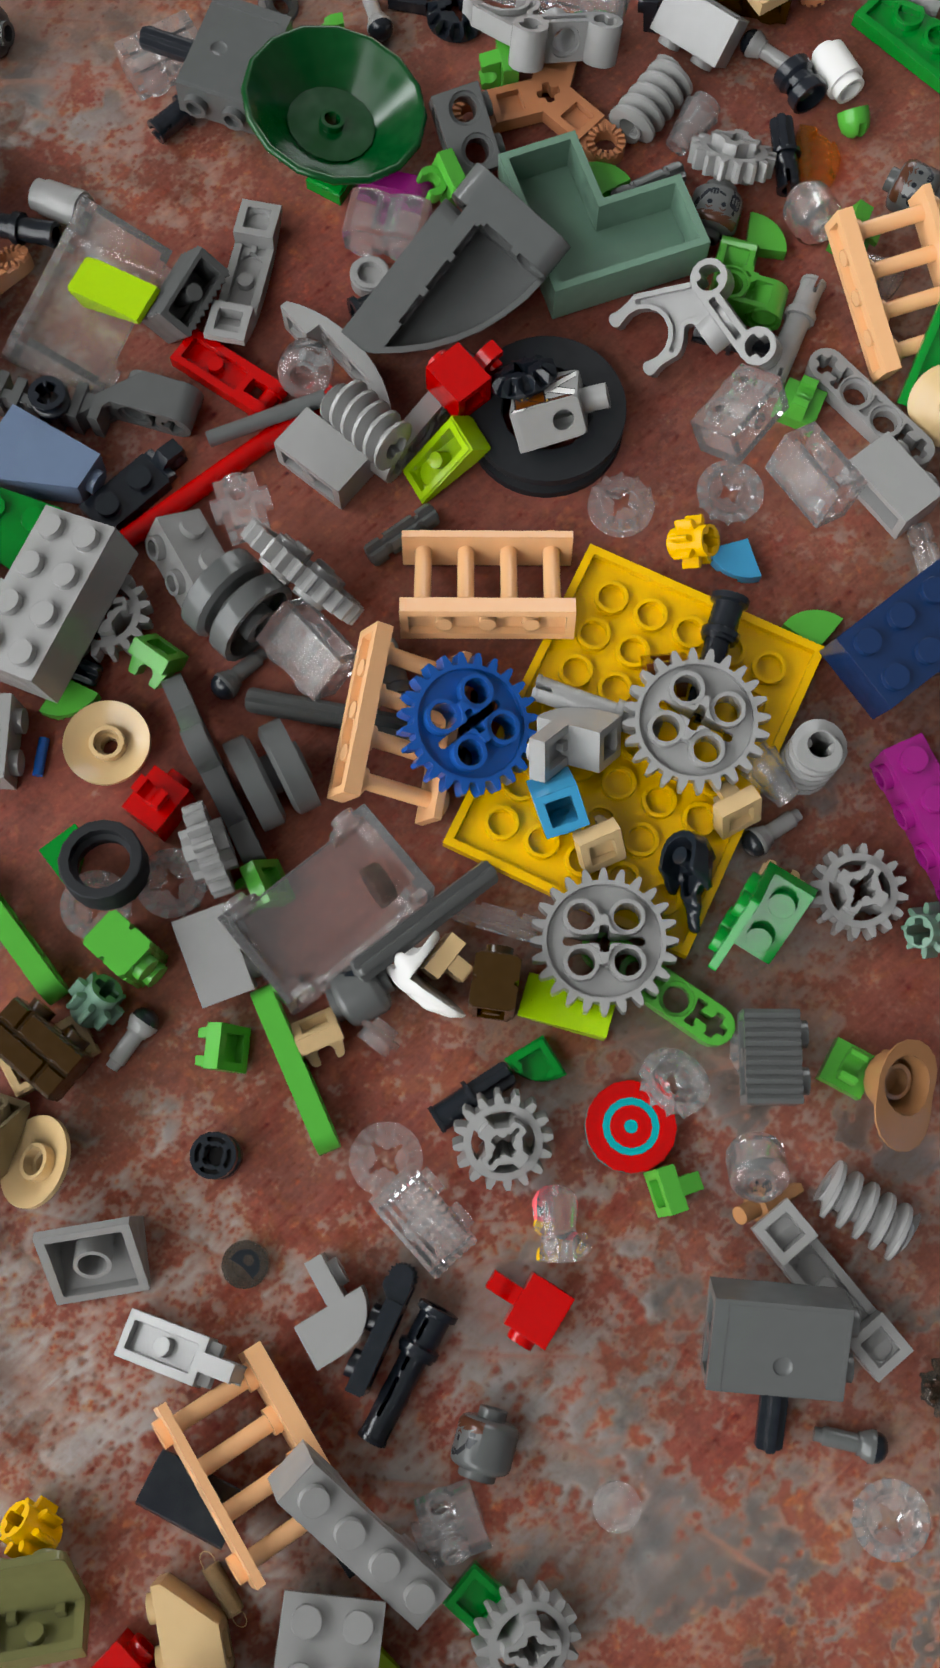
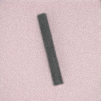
[205,389,325,447]

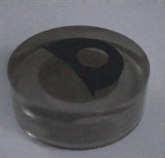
[359,862,398,909]
[221,1240,270,1289]

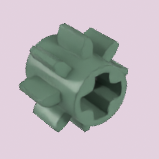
[901,901,940,959]
[66,972,126,1031]

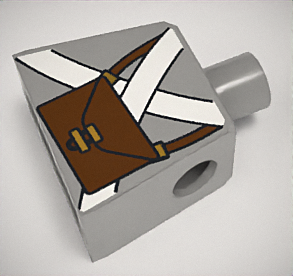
[509,369,611,454]

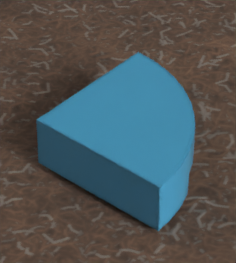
[710,538,761,583]

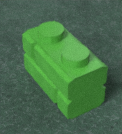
[83,909,168,989]

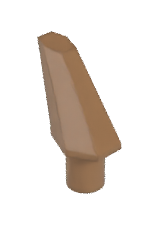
[732,1182,804,1225]

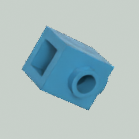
[526,766,590,839]

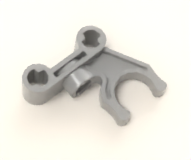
[462,0,623,73]
[609,258,782,378]

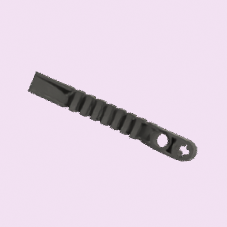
[0,369,204,438]

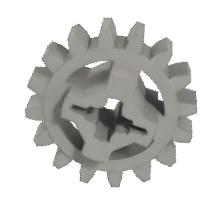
[687,129,777,186]
[83,574,154,663]
[178,800,239,899]
[809,843,909,942]
[452,1087,554,1191]
[471,1579,581,1668]

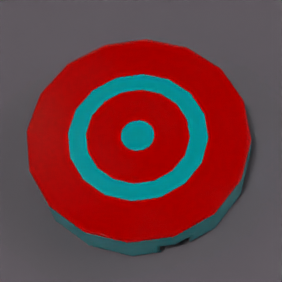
[584,1080,677,1174]

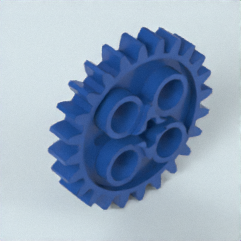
[396,652,538,798]

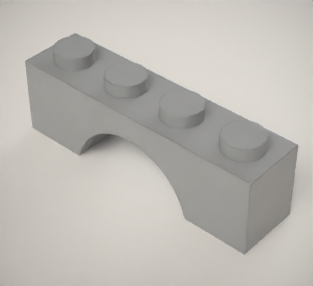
[268,1440,452,1631]

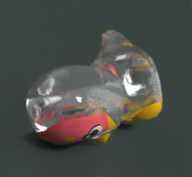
[532,1185,592,1263]

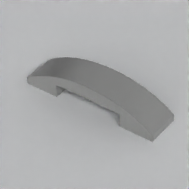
[203,198,282,346]
[280,301,391,410]
[751,1197,914,1382]

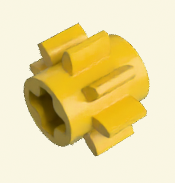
[666,514,720,569]
[0,1495,63,1558]

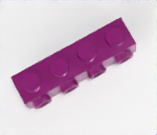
[869,733,940,902]

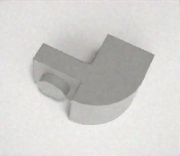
[526,707,622,783]
[294,1252,370,1371]

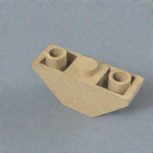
[145,1572,235,1668]

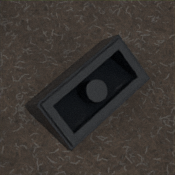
[135,1449,241,1550]

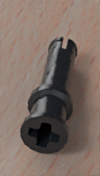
[687,589,750,724]
[357,1298,458,1448]

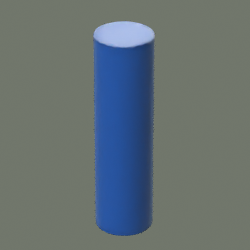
[32,737,50,777]

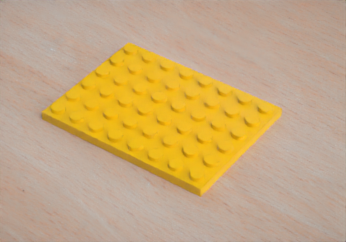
[442,543,824,959]

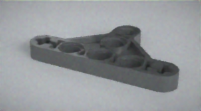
[161,673,267,865]

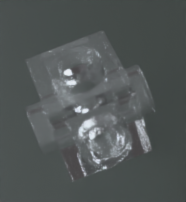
[209,471,274,546]
[411,1478,492,1570]

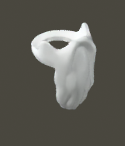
[386,930,466,1018]

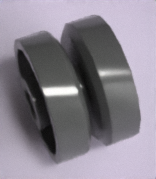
[181,548,292,661]
[222,717,322,832]

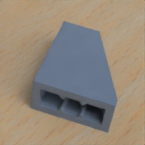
[0,404,107,504]

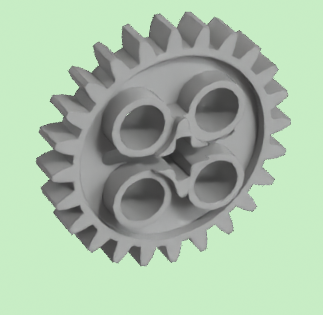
[240,517,365,626]
[621,647,771,796]
[530,867,679,1017]

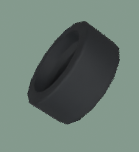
[57,819,150,911]

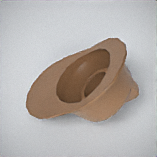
[863,1039,938,1152]

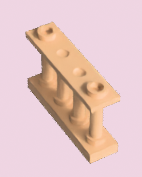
[824,182,940,383]
[399,530,576,639]
[327,621,472,826]
[151,1341,331,1590]

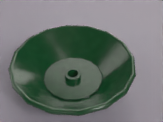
[241,25,428,185]

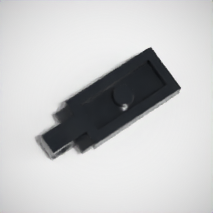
[79,438,188,531]

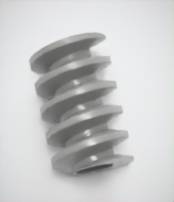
[609,54,693,144]
[320,379,412,471]
[777,719,847,795]
[813,1160,921,1261]

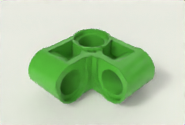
[709,235,789,331]

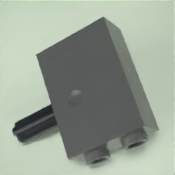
[139,0,293,135]
[700,1276,860,1454]

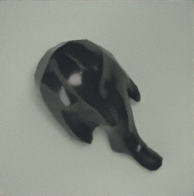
[658,830,716,934]

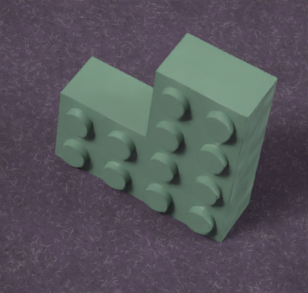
[498,130,711,319]

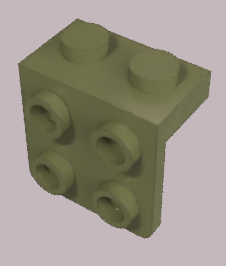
[0,1548,91,1668]

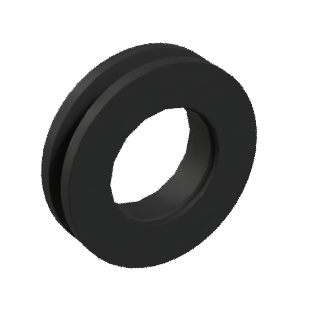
[469,336,627,498]

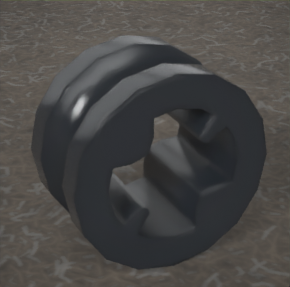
[28,375,71,420]

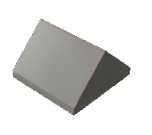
[32,1216,151,1306]

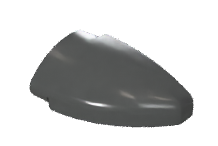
[341,162,571,354]

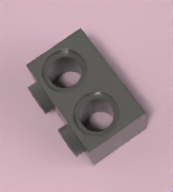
[428,80,506,176]

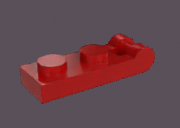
[170,328,289,416]

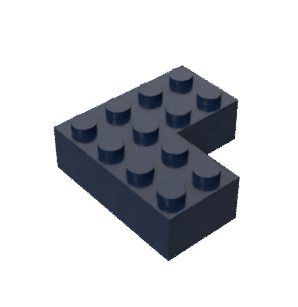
[819,558,940,719]

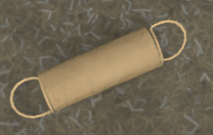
[199,1551,247,1628]

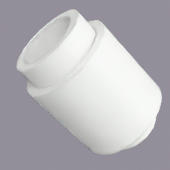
[811,39,865,104]

